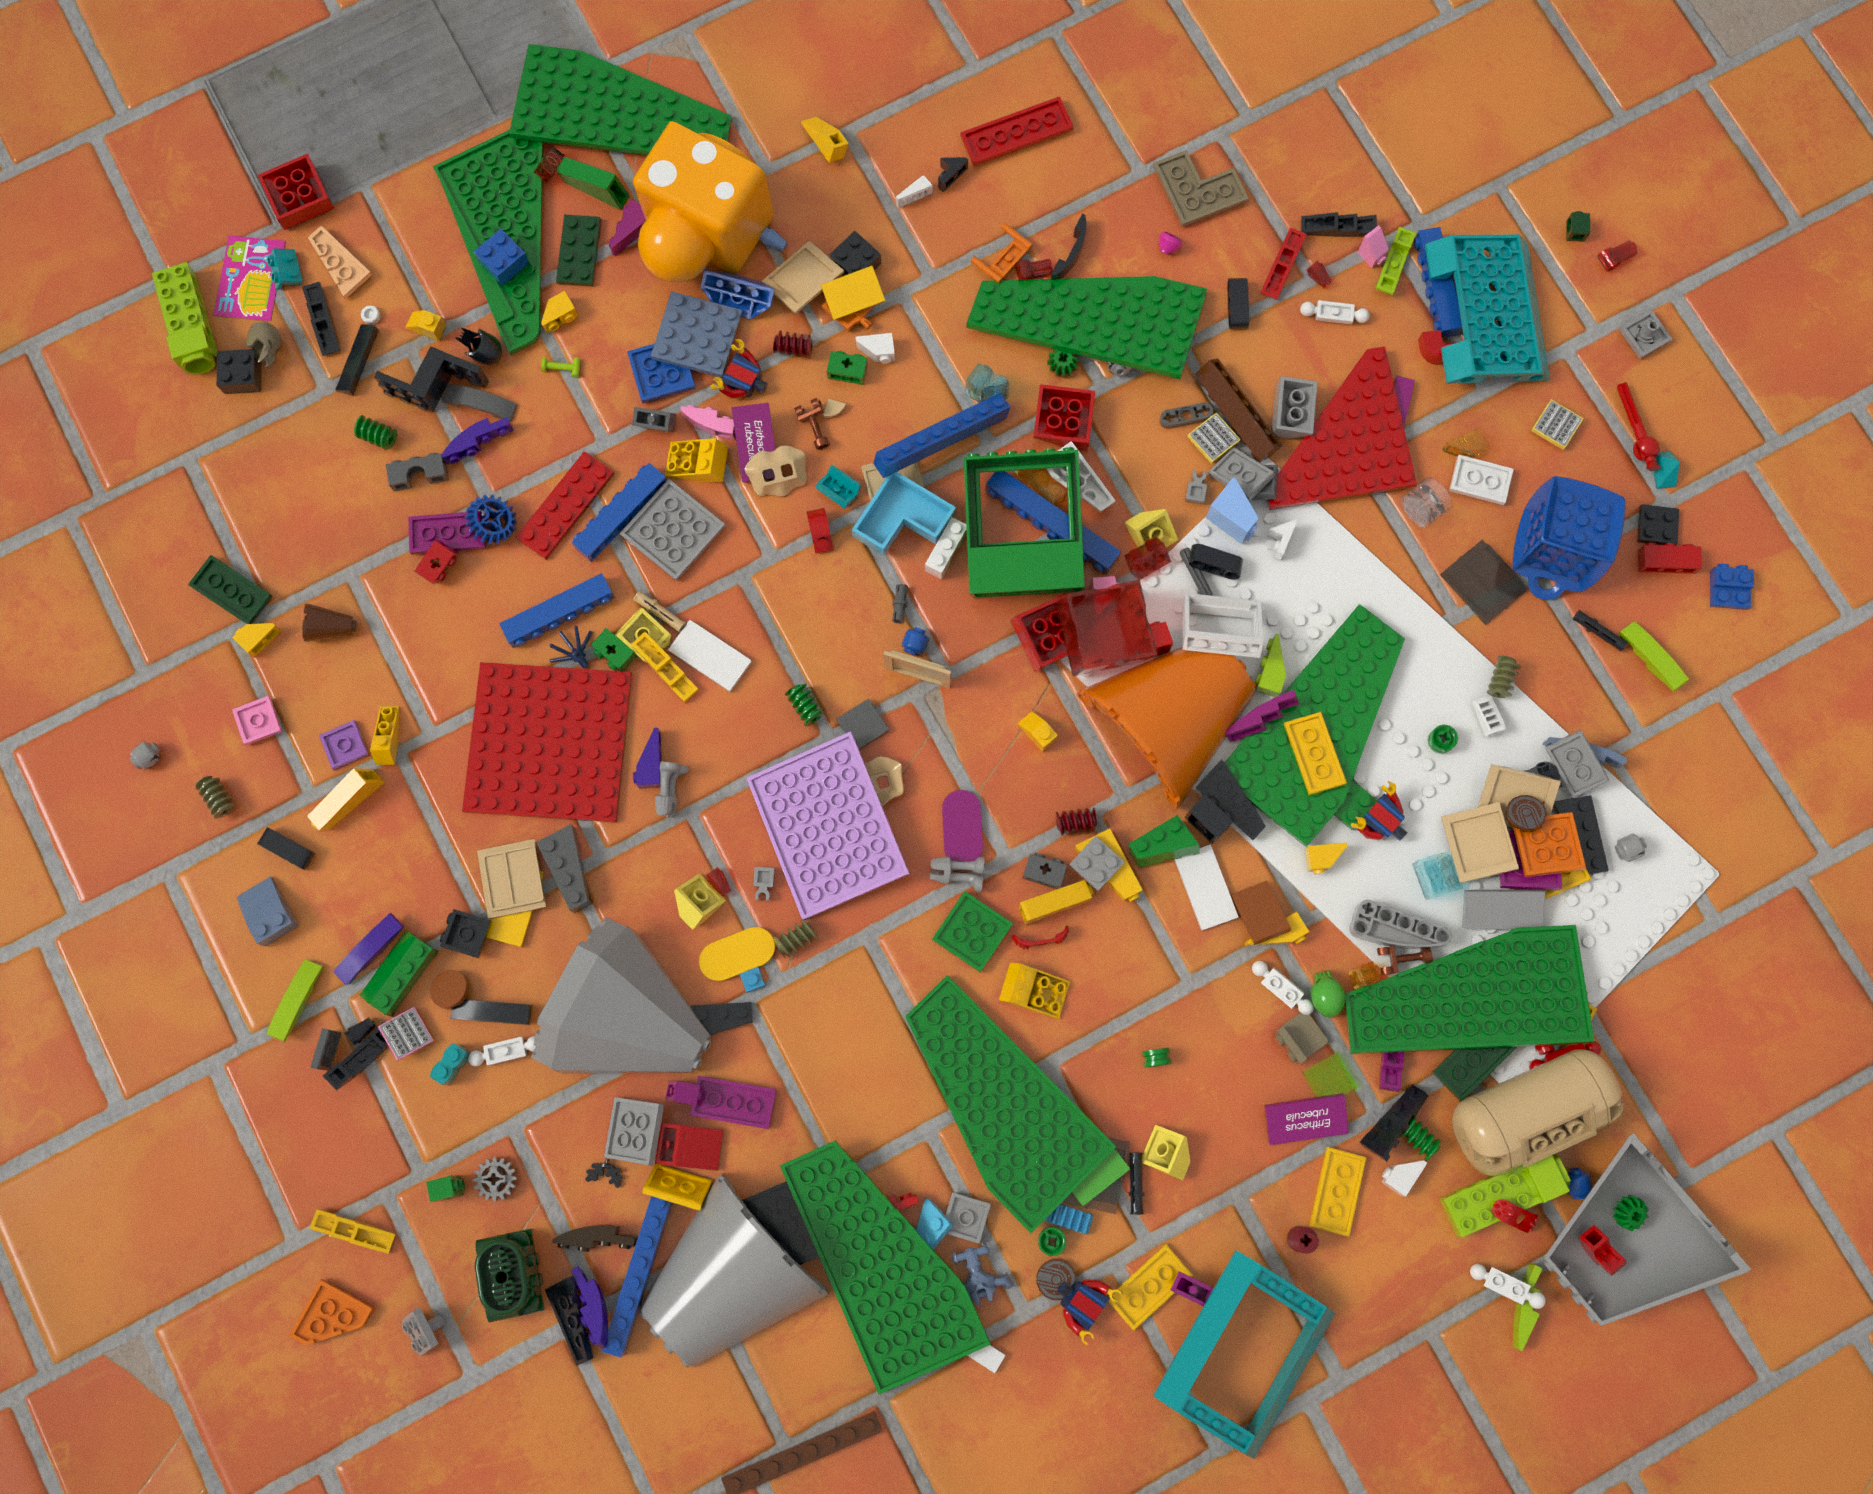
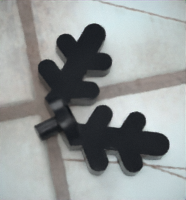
[585,1159,623,1188]

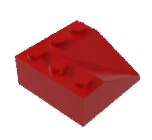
[257,153,335,230]
[1033,384,1095,451]
[1010,594,1090,672]

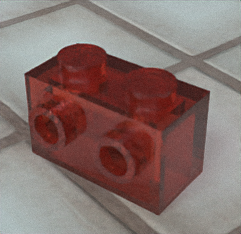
[1124,537,1171,580]

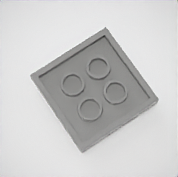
[604,1097,664,1166]

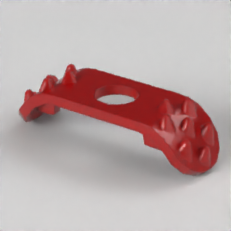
[1012,925,1069,950]
[1492,1199,1538,1233]

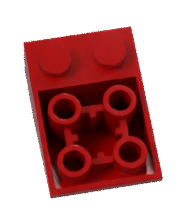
[655,1123,723,1171]

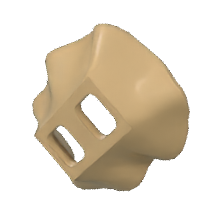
[745,445,807,496]
[865,756,904,806]

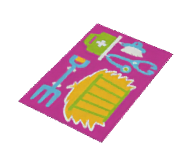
[213,236,285,321]

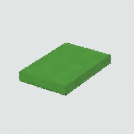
[1072,1149,1130,1206]

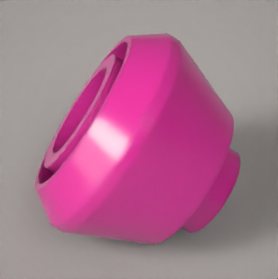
[1158,231,1182,255]

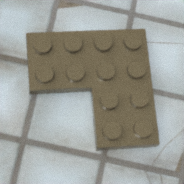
[1153,150,1249,227]

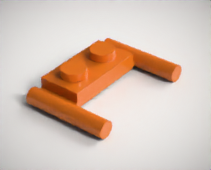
[970,223,1033,283]

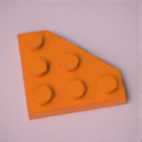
[289,1279,374,1346]

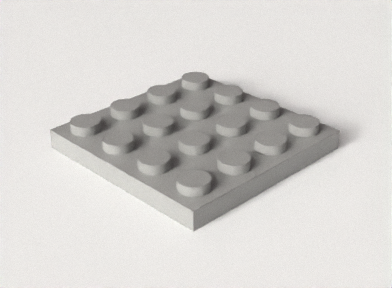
[619,479,726,581]

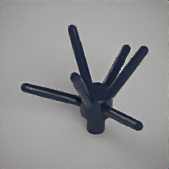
[549,626,592,668]

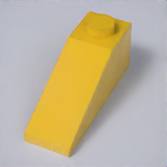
[1244,912,1309,947]

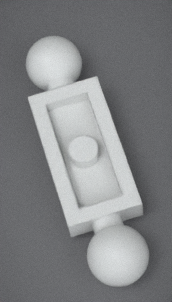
[1300,300,1370,325]
[1252,961,1314,1015]
[468,1036,536,1066]
[1470,1264,1546,1309]

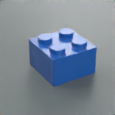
[473,229,530,286]

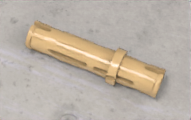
[633,591,686,633]

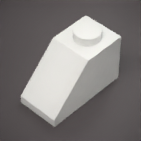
[856,333,895,364]
[1381,1160,1427,1197]

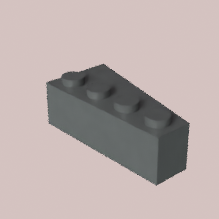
[536,824,592,913]

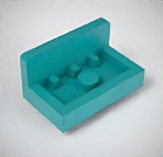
[267,248,303,289]
[815,465,861,509]

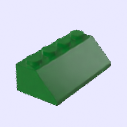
[360,930,438,1017]

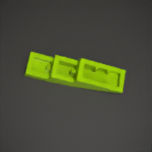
[1620,621,1689,692]
[266,959,323,1042]
[1513,1264,1542,1351]

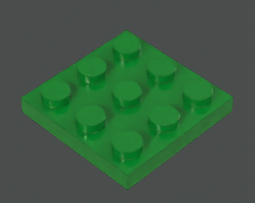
[932,891,1013,973]

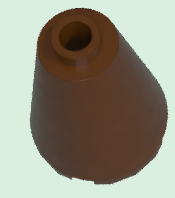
[302,604,357,642]

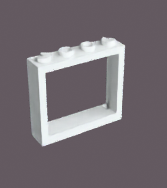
[1183,593,1263,658]

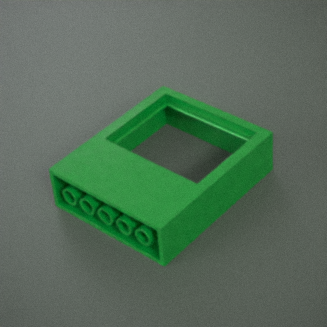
[963,447,1086,598]

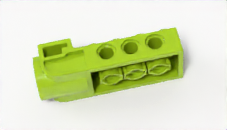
[152,262,217,375]
[1439,1154,1571,1237]

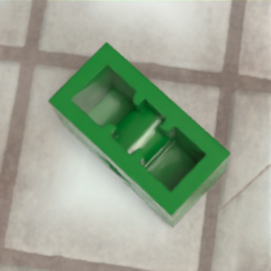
[826,351,868,385]
[591,628,637,672]
[426,1175,465,1202]

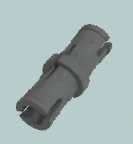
[892,584,908,624]

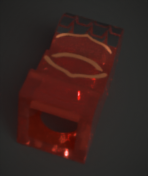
[534,145,564,182]

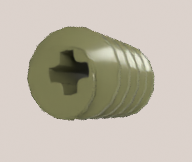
[1487,655,1521,698]
[195,776,236,819]
[774,919,818,958]

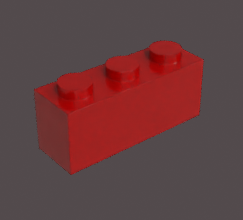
[1638,543,1702,574]

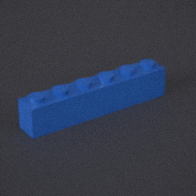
[1413,227,1463,338]
[572,463,667,562]
[499,573,615,648]

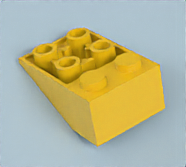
[665,438,728,482]
[999,963,1070,1019]

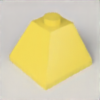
[1125,509,1178,559]
[674,873,726,930]
[1142,1125,1191,1181]

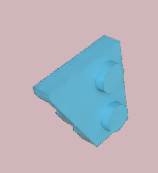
[916,1198,954,1249]

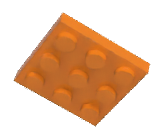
[1514,812,1586,878]

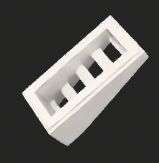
[896,175,933,208]
[1472,695,1506,737]

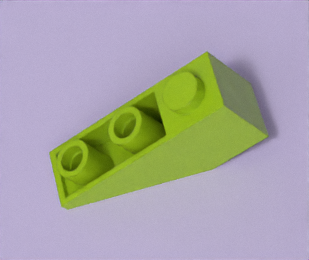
[1254,634,1286,697]

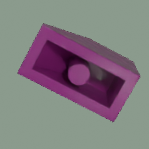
[665,1080,702,1105]
[1170,1271,1213,1306]

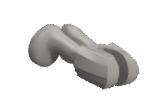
[655,762,689,818]
[929,857,985,892]

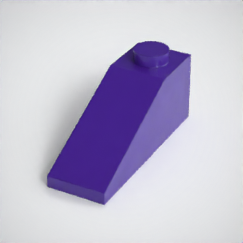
[633,727,662,789]

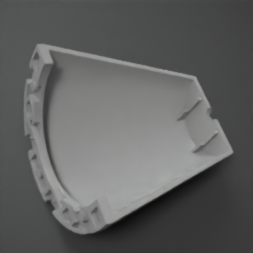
[1544,1133,1751,1326]
[639,1173,830,1368]

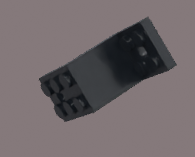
[374,346,489,412]

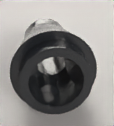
[345,1017,376,1045]

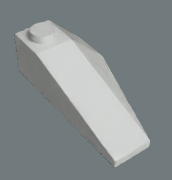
[1046,441,1116,512]

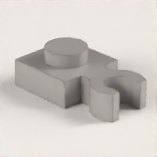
[1185,470,1207,504]
[753,867,775,902]

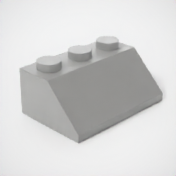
[1271,376,1317,439]

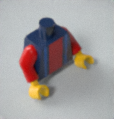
[710,339,768,399]
[1351,781,1408,841]
[1058,1279,1123,1346]

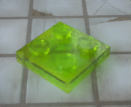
[1302,1053,1358,1097]

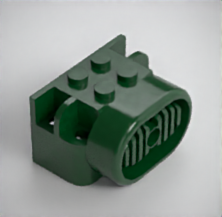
[475,1229,544,1323]

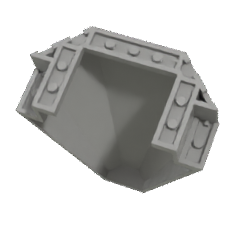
[531,917,712,1074]

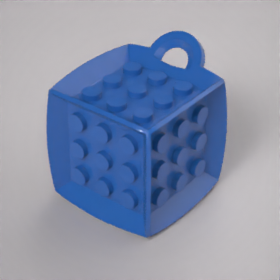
[1512,476,1625,600]

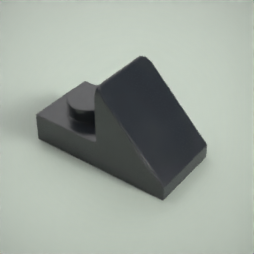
[938,157,968,192]

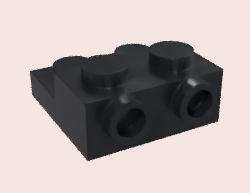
[440,909,492,959]

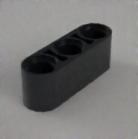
[1227,278,1249,329]
[1188,544,1243,580]
[257,827,315,870]

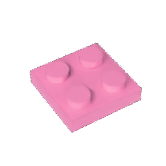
[232,696,283,746]

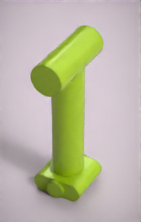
[541,357,581,378]

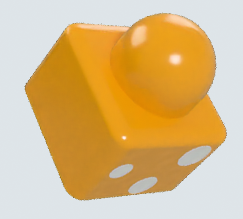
[633,121,774,283]

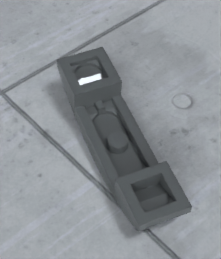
[441,384,517,422]

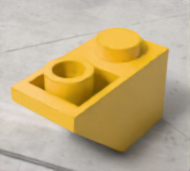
[541,291,578,333]

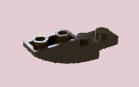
[552,1225,638,1252]

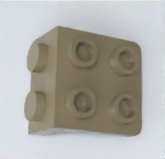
[1274,1013,1328,1065]

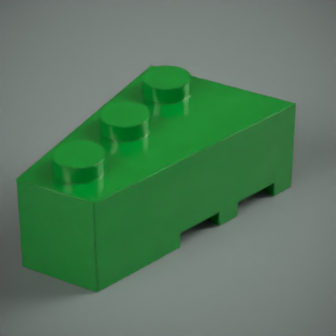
[1128,815,1200,868]

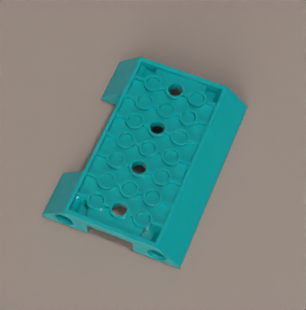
[1425,234,1550,384]

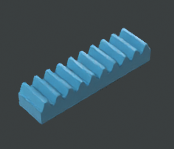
[1044,1204,1093,1235]

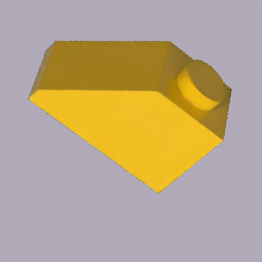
[405,310,447,341]
[232,623,282,657]
[1017,711,1058,752]
[1304,842,1347,875]

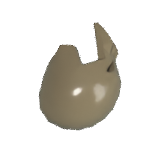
[246,321,281,368]

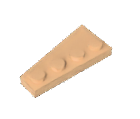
[308,226,372,299]

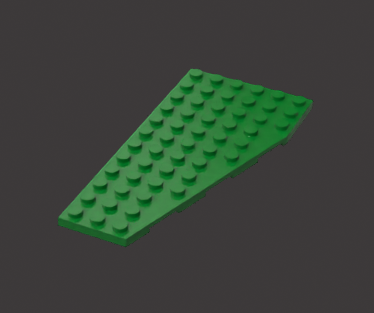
[509,44,732,155]
[1345,925,1595,1054]
[780,1140,991,1394]

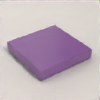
[319,720,370,771]

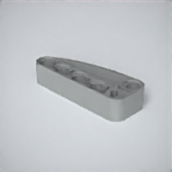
[1349,900,1452,949]

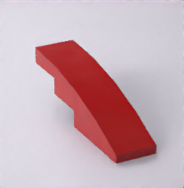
[1260,227,1307,300]

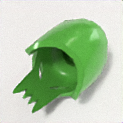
[1309,970,1346,1018]

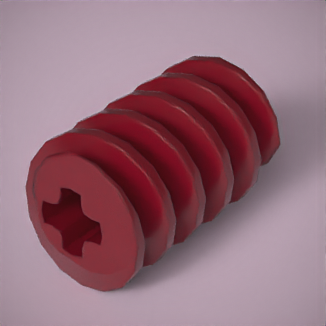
[773,330,813,358]
[1056,808,1097,836]
[1287,1226,1319,1254]

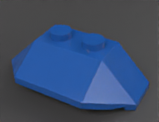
[701,269,775,319]

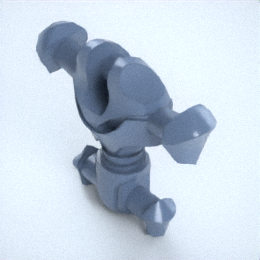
[952,1243,1014,1306]

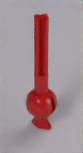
[1617,382,1661,472]

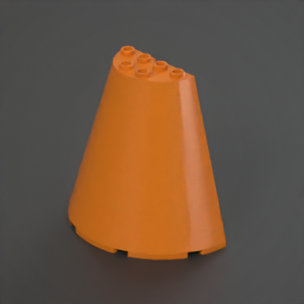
[1076,647,1256,810]

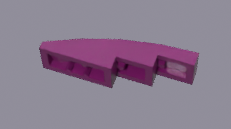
[1225,690,1300,742]
[1379,1052,1404,1092]

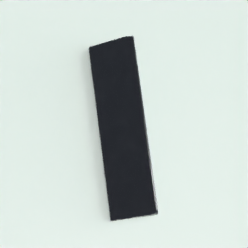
[335,324,379,396]

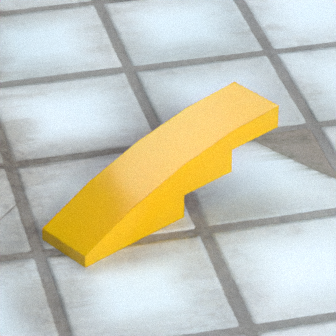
[631,632,699,703]
[309,1209,395,1254]

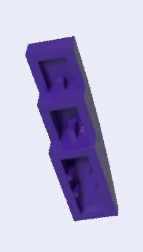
[333,913,404,985]

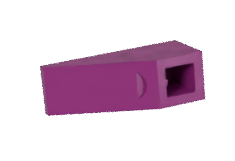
[609,200,645,256]

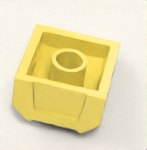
[615,608,671,663]

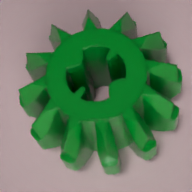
[1047,349,1079,378]
[1612,1194,1649,1231]

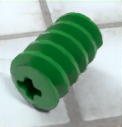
[354,415,397,450]
[785,683,823,726]
[1400,1117,1441,1161]

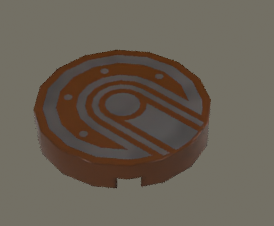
[1505,795,1547,832]
[1036,1259,1077,1301]

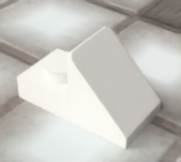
[1267,520,1297,560]

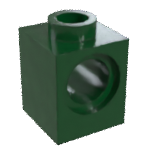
[1566,211,1590,242]

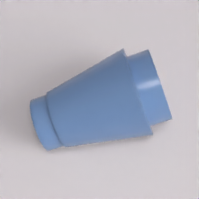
[760,227,788,252]

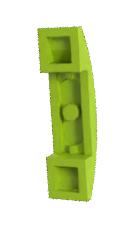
[1375,227,1416,296]

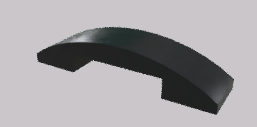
[1051,213,1086,280]
[323,1021,389,1091]

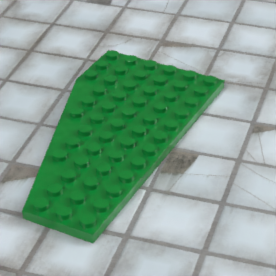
[966,276,1207,379]
[1224,604,1405,847]
[905,975,1116,1234]

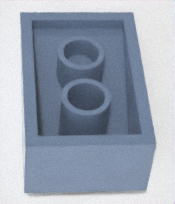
[237,876,299,946]

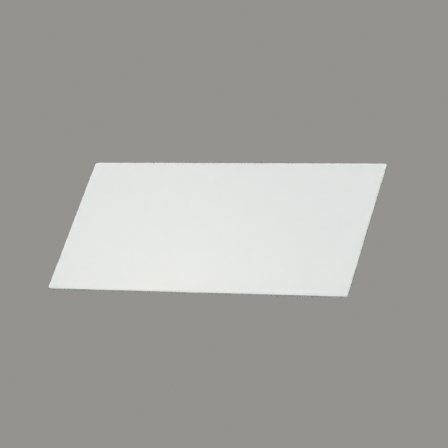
[1061,458,1719,1083]

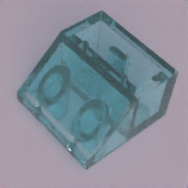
[966,363,1010,403]
[1412,852,1463,900]

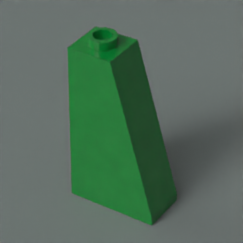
[556,157,630,210]

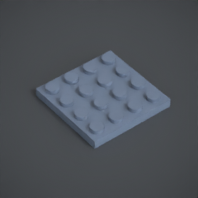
[651,291,742,378]

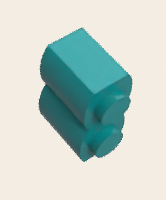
[430,1043,471,1085]

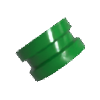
[1428,724,1458,754]
[1142,1048,1172,1068]
[1038,1227,1066,1256]

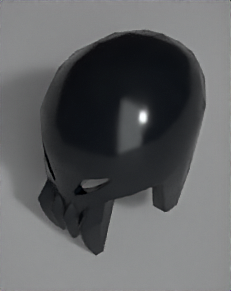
[455,328,502,365]

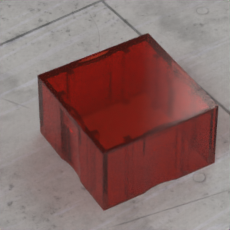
[1056,580,1158,677]

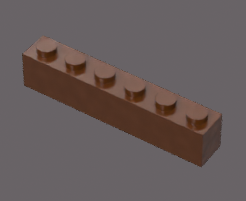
[1195,358,1283,461]

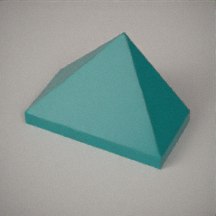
[1653,451,1680,489]

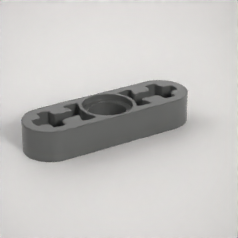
[1160,402,1213,429]

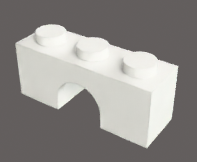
[925,517,967,580]

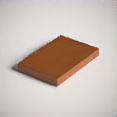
[1231,881,1291,945]

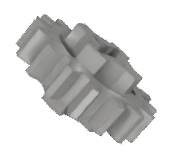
[473,1157,518,1202]

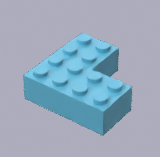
[852,472,956,556]

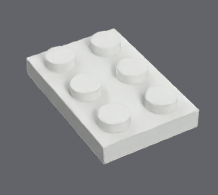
[1449,455,1513,505]

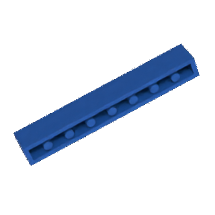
[873,393,1010,478]
[985,471,1121,574]
[601,1196,673,1358]

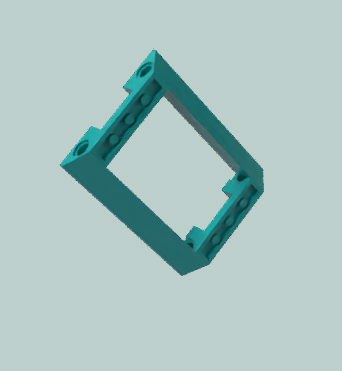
[1153,1250,1335,1459]

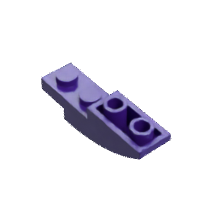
[441,417,514,464]
[571,1266,608,1350]

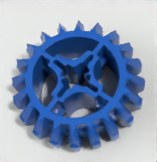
[465,494,517,545]

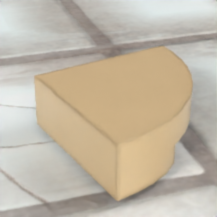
[823,399,846,418]

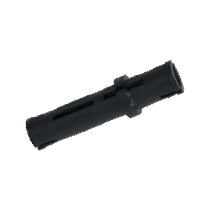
[1572,610,1628,652]
[1128,1153,1145,1215]

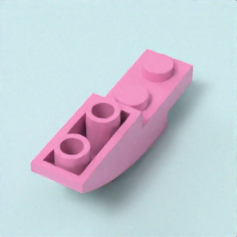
[680,405,735,440]

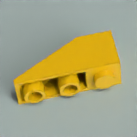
[801,117,849,163]
[370,706,399,765]

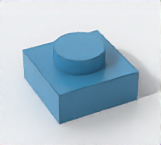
[740,967,765,993]

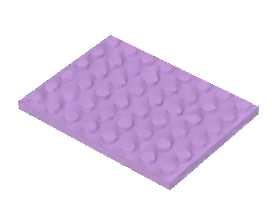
[746,731,910,920]

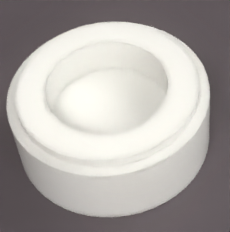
[361,305,381,325]

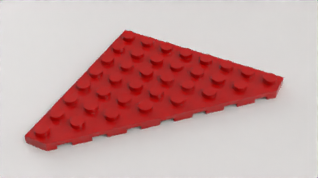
[1267,346,1417,510]

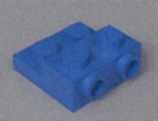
[1710,564,1754,610]

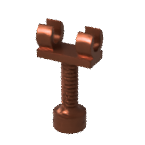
[794,398,830,450]
[1377,946,1433,975]

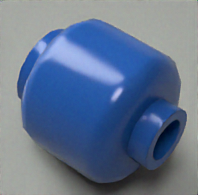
[901,627,929,656]
[1567,1168,1592,1199]

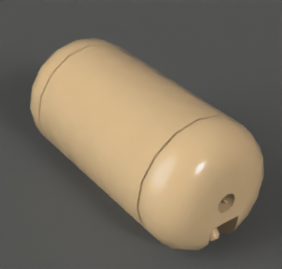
[1452,1049,1623,1177]

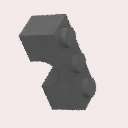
[386,453,449,492]

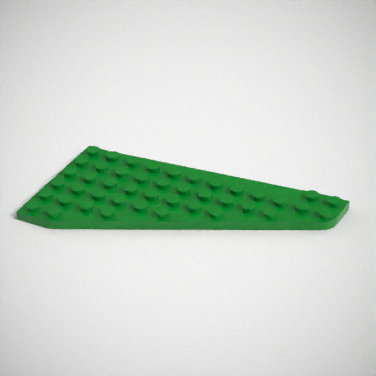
[433,130,543,355]

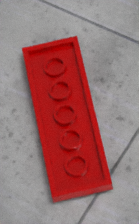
[960,96,1073,166]
[516,451,615,560]

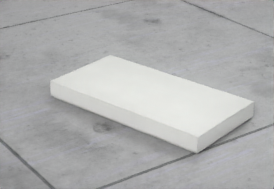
[668,620,752,692]
[1174,845,1238,931]

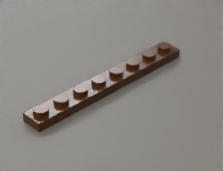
[721,1411,882,1494]

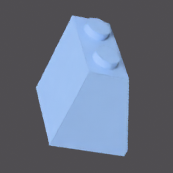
[1206,477,1259,544]

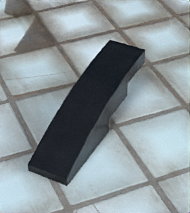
[1301,212,1377,237]
[302,281,341,356]
[450,1000,532,1025]

